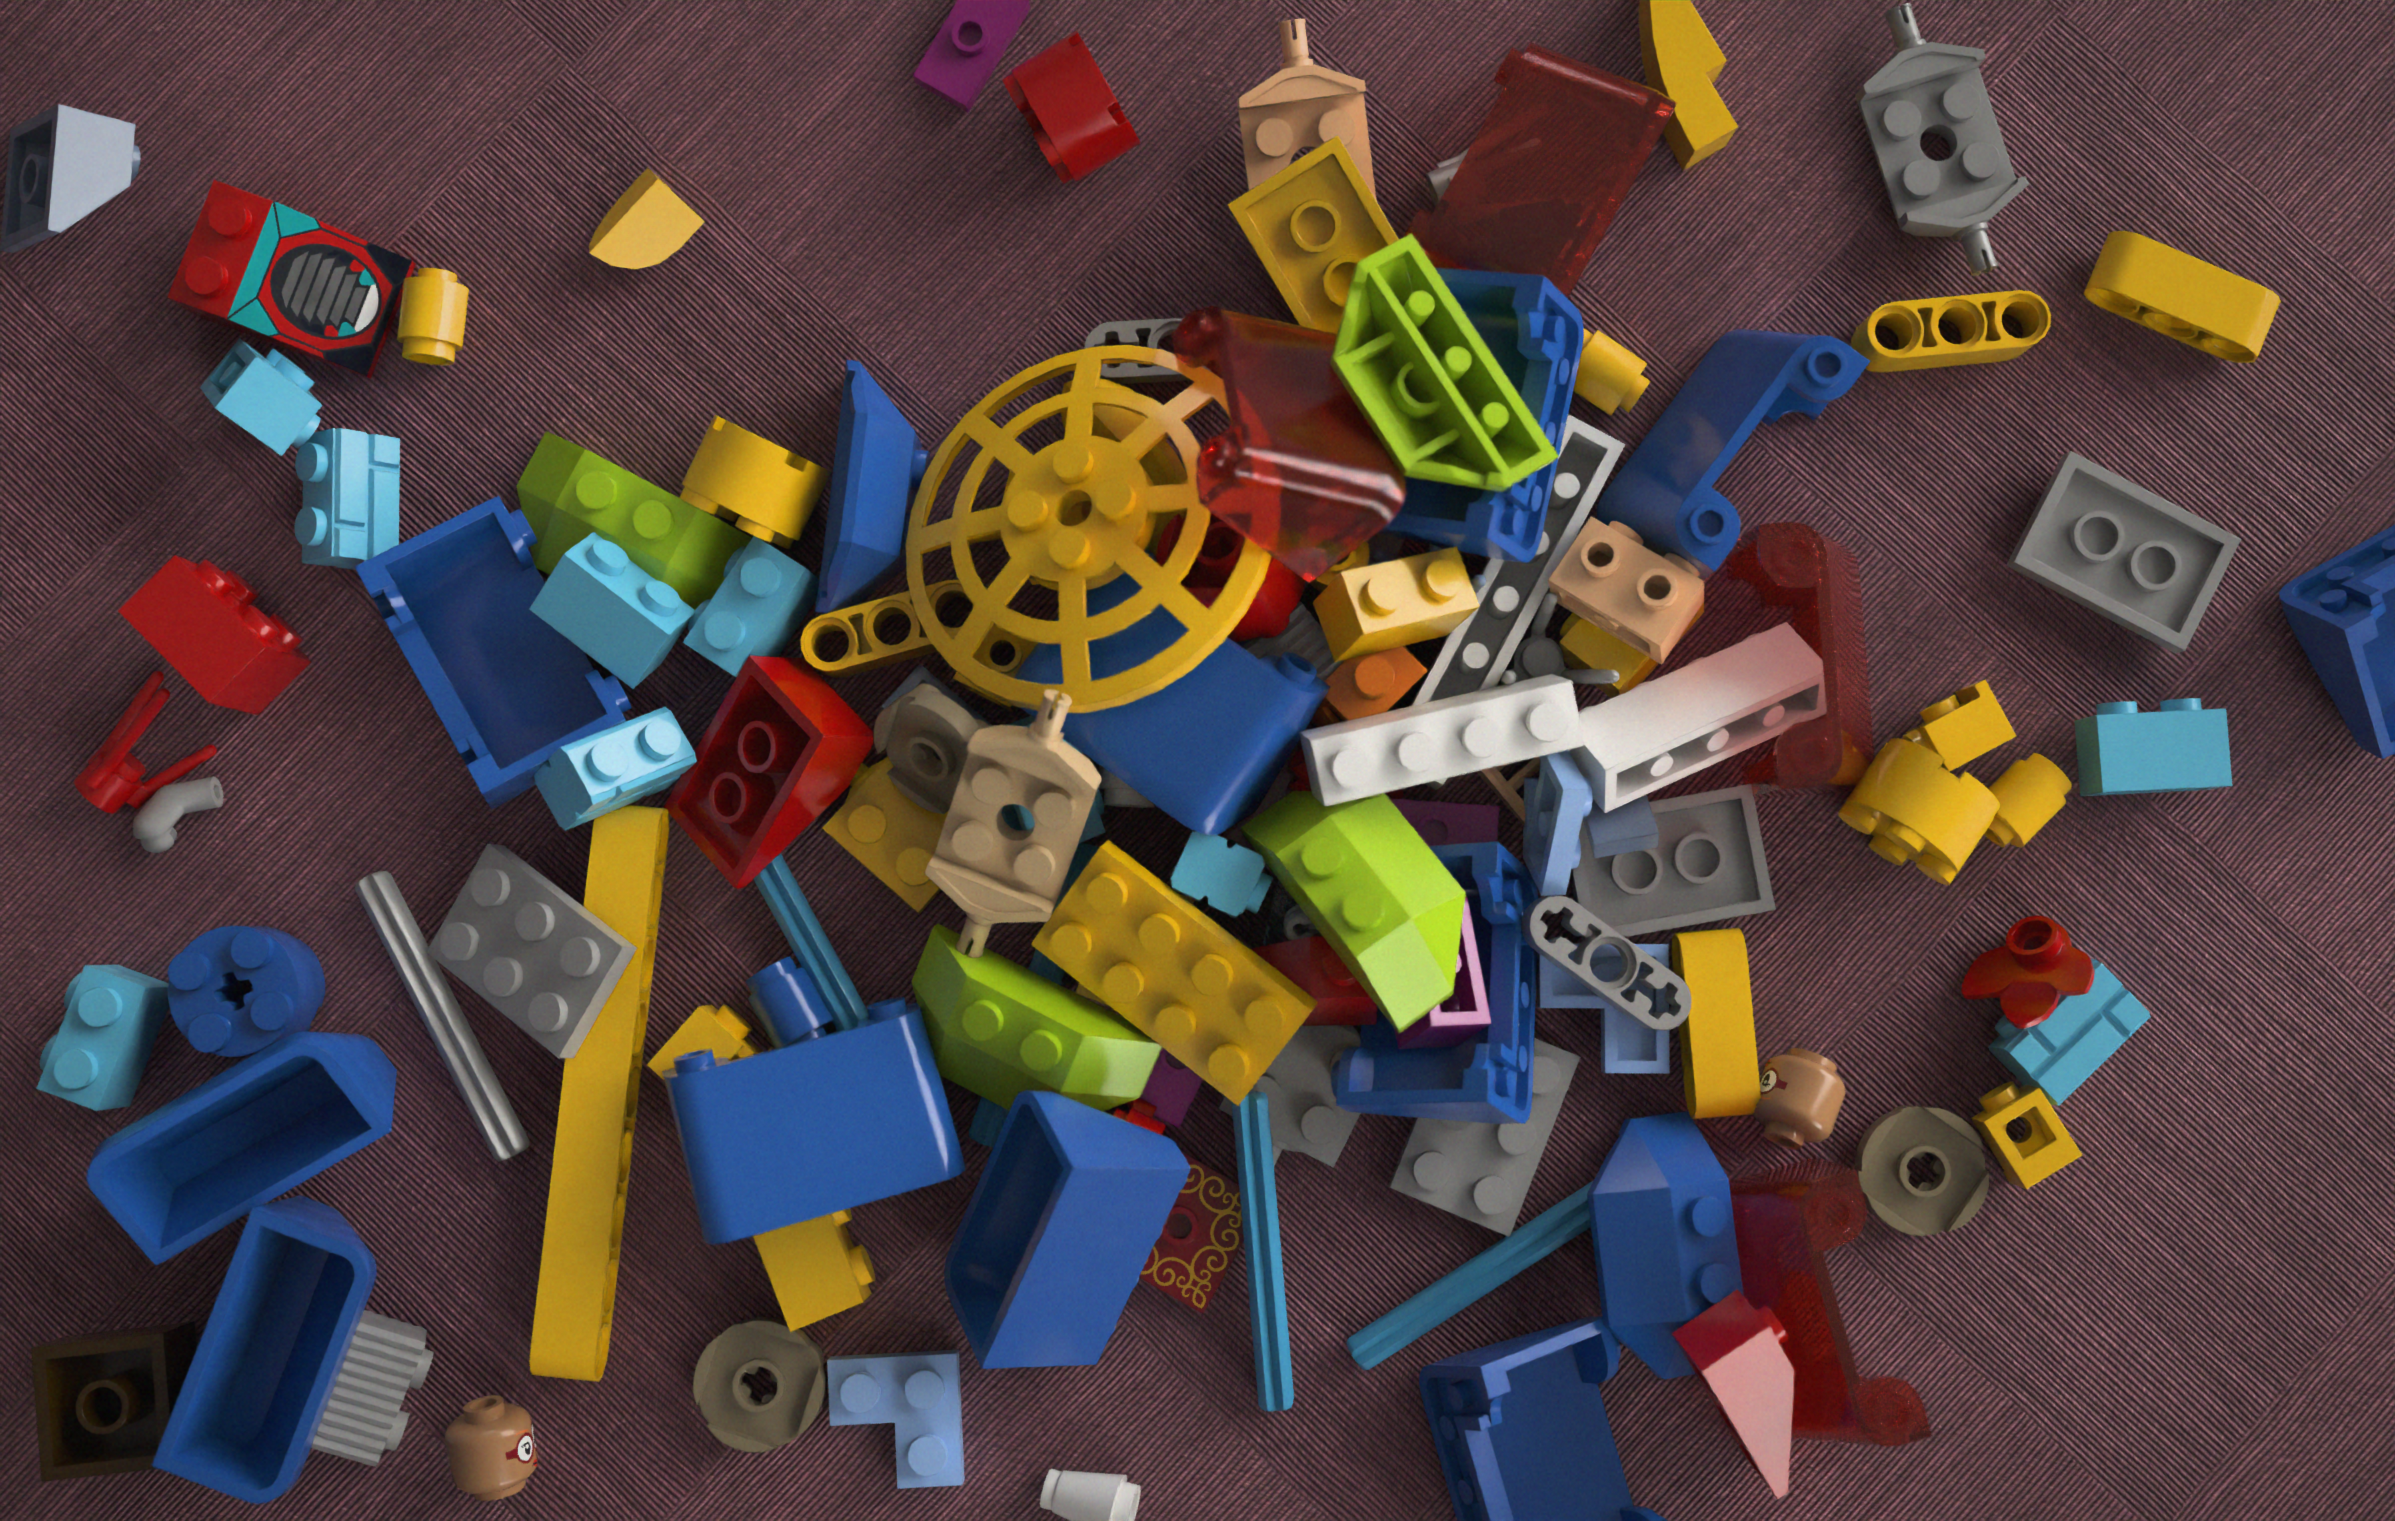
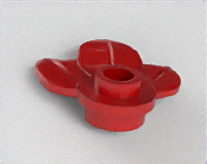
[1961,916,2095,1029]

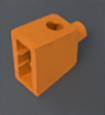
[1311,645,1429,728]

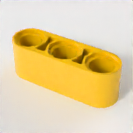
[2084,231,2281,363]
[1851,290,2051,373]
[800,580,975,678]
[1671,928,1761,1119]

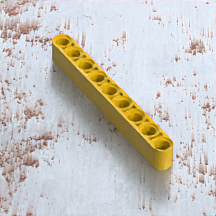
[529,805,670,1382]

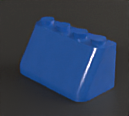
[87,1032,397,1266]
[944,1091,1191,1369]
[152,1195,377,1504]

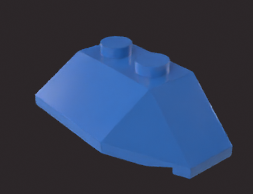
[815,360,930,616]
[1587,1111,1744,1380]

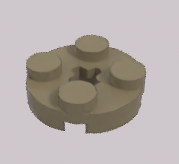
[873,683,991,814]
[1852,1105,1989,1236]
[693,1317,827,1453]

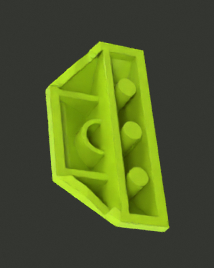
[1330,233,1559,492]
[516,431,752,610]
[1241,791,1465,1033]
[911,924,1163,1112]

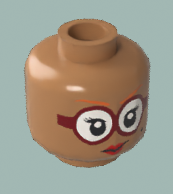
[1752,1048,1846,1150]
[445,1395,538,1501]

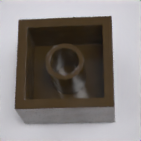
[31,1321,197,1482]

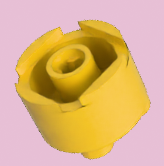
[679,415,832,549]
[1838,738,2000,885]

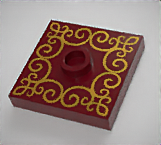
[1139,1150,1244,1314]

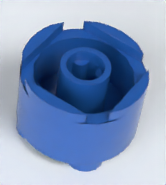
[167,926,325,1057]

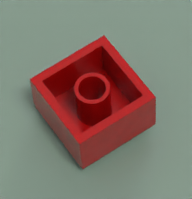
[118,555,312,715]

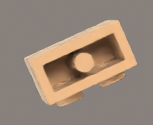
[1548,516,1704,665]

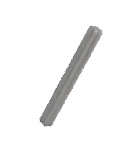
[355,871,530,1162]

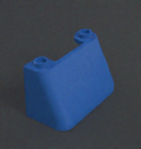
[1341,268,1584,563]
[1596,329,1870,580]
[354,495,632,810]
[2279,525,2395,759]
[1014,549,1331,836]
[1331,841,1538,1124]
[663,997,966,1244]
[1419,1316,1667,1521]

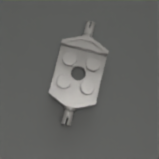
[1855,3,2029,276]

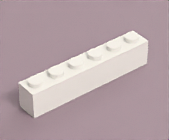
[1409,414,1625,790]

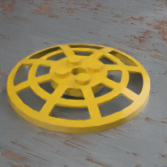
[906,345,1280,713]

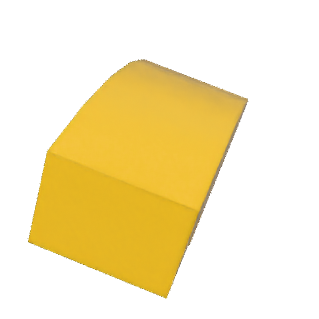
[1639,0,1738,171]

